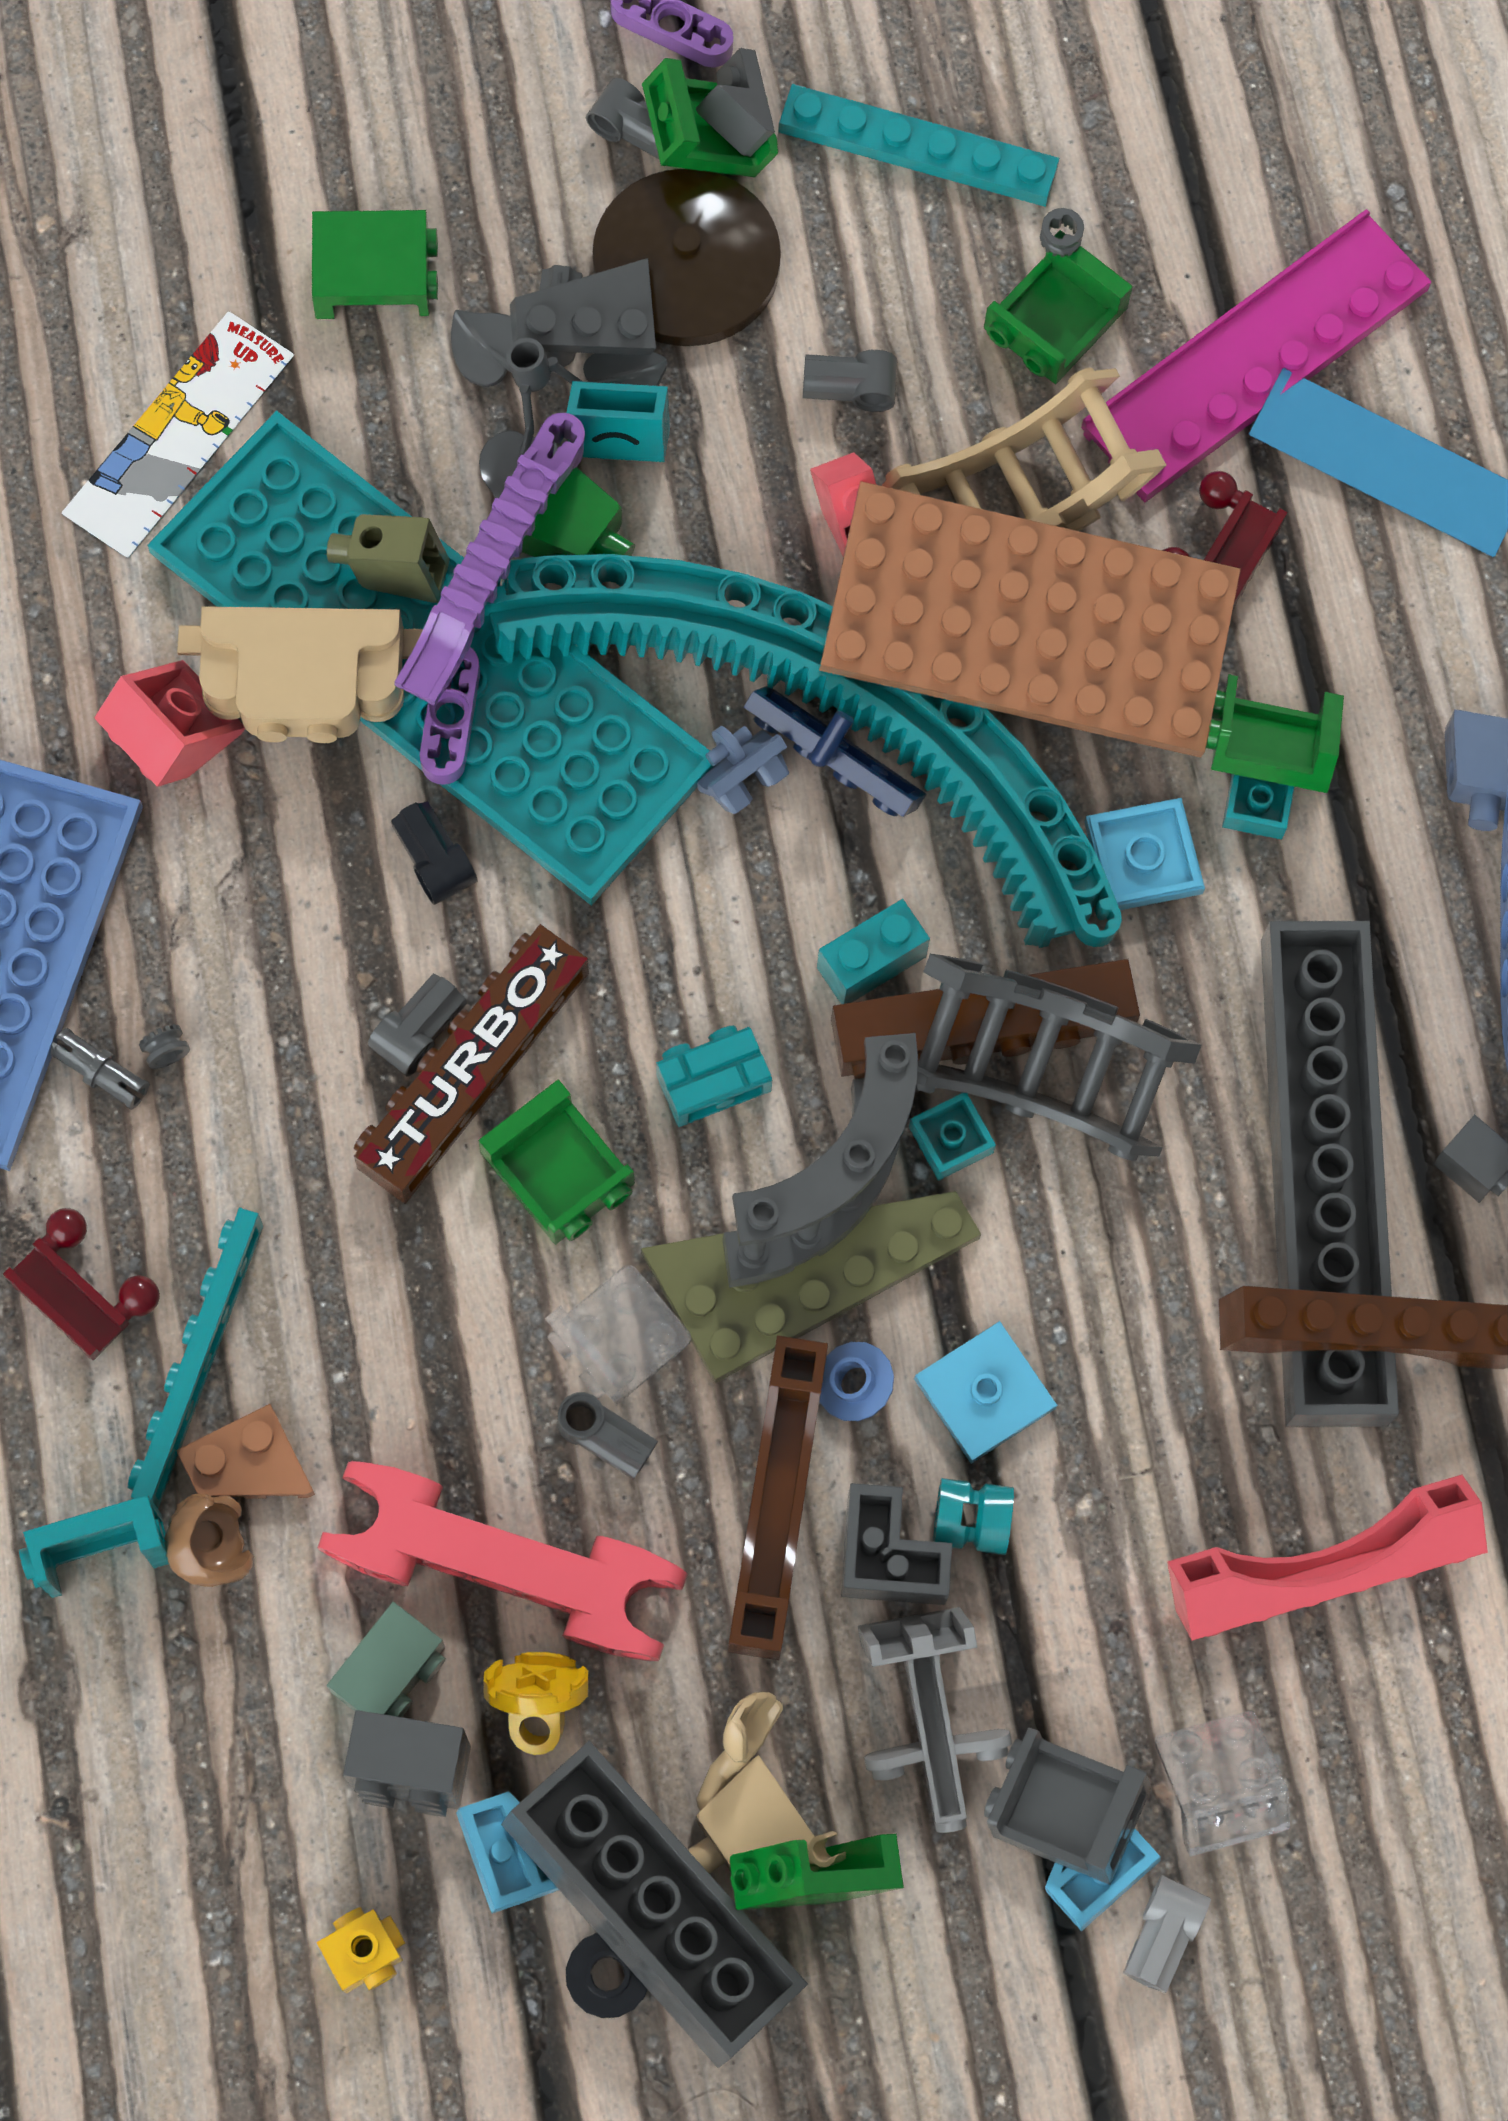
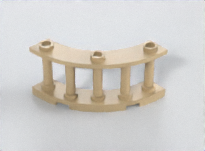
[882,368,1166,531]

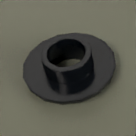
[566,1933,648,2018]

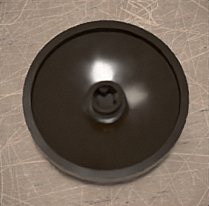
[593,169,781,346]

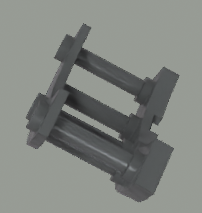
[916,953,1202,1161]
[722,1033,918,1288]

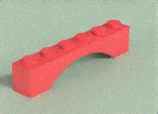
[1167,1474,1488,1641]

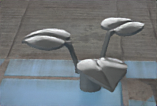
[451,310,667,498]

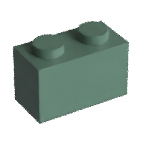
[326,1602,446,1717]

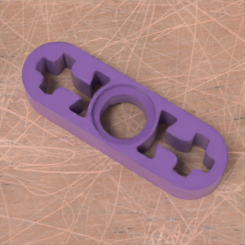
[610,0,733,67]
[420,647,480,785]

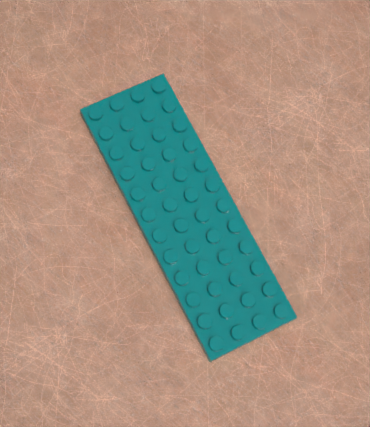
[147,410,714,906]

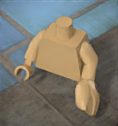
[688,1692,846,1874]

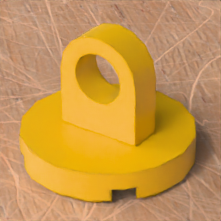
[483,1652,588,1755]

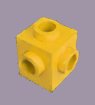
[316,1907,406,1994]

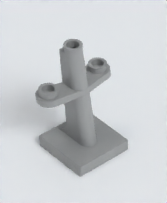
[858,1607,1012,1833]

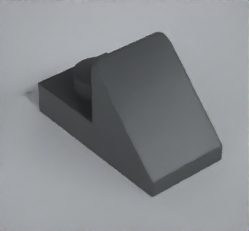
[696,48,775,157]

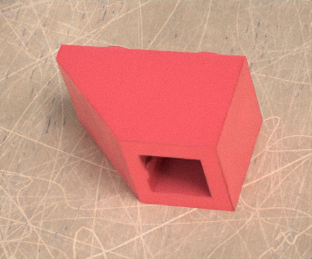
[810,452,876,557]

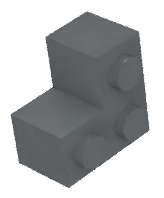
[841,1483,952,1605]

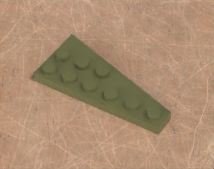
[641,1191,981,1383]

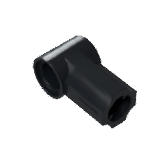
[391,801,478,905]

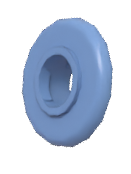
[819,1342,894,1421]

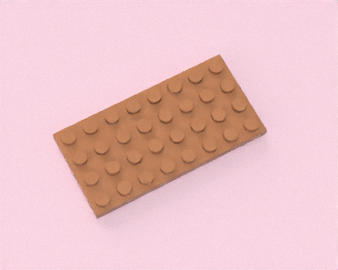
[819,481,1240,758]

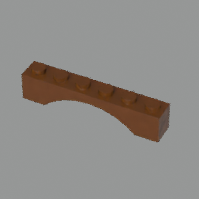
[1219,1286,1508,1369]
[728,1335,828,1661]

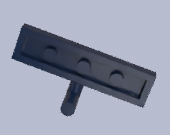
[743,686,927,817]

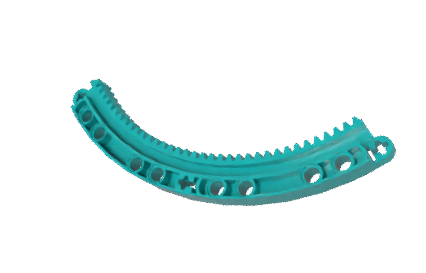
[484,554,1122,948]

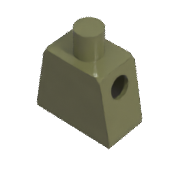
[327,514,450,603]

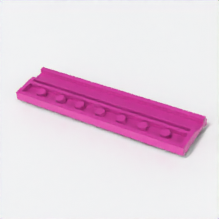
[1081,209,1431,503]

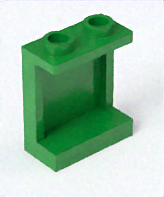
[642,58,778,177]
[312,210,438,319]
[984,230,1133,385]
[1205,674,1344,793]
[478,1079,635,1245]
[730,1834,904,1910]

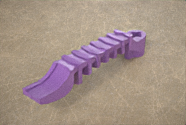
[395,413,585,706]

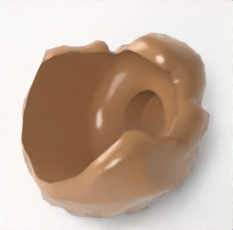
[164,1494,254,1587]

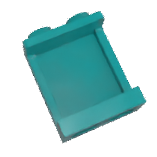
[19,1495,169,1598]

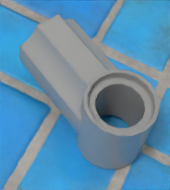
[1123,1875,1211,1993]

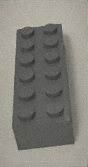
[501,1741,808,2068]

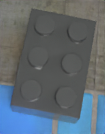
[343,1710,471,1817]

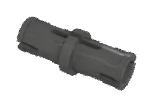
[50,1028,150,1110]

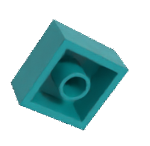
[1222,774,1294,840]
[909,1093,996,1181]

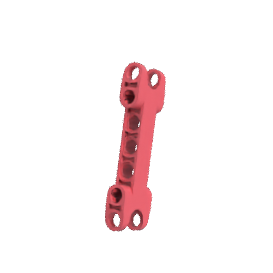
[317,1461,688,1661]

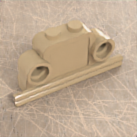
[177,606,423,743]

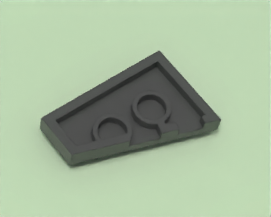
[510,258,656,355]

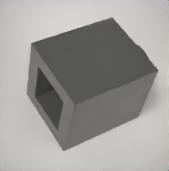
[1433,1114,1508,1203]

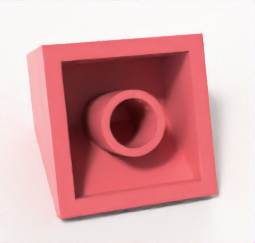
[94,660,245,787]

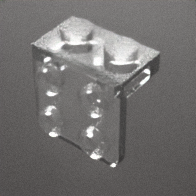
[545,1265,691,1406]

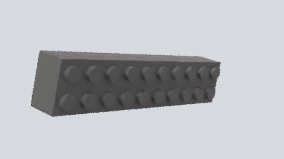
[1261,921,1399,1427]

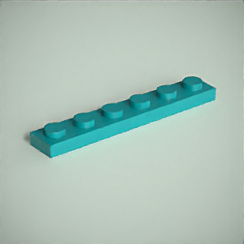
[778,84,1060,207]
[127,1207,264,1508]

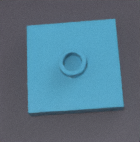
[1084,798,1205,910]
[914,1321,1057,1464]

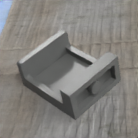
[984,1727,1152,1885]

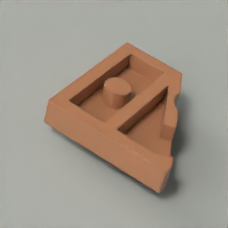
[176,1404,315,1499]

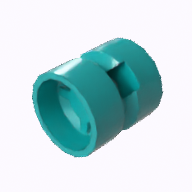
[933,1478,1014,1555]

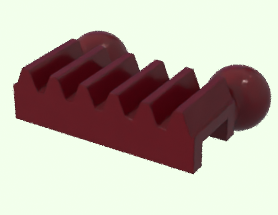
[1162,471,1288,611]
[3,1208,160,1361]

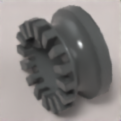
[1040,208,1084,258]
[139,1024,190,1069]

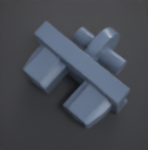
[697,726,789,814]

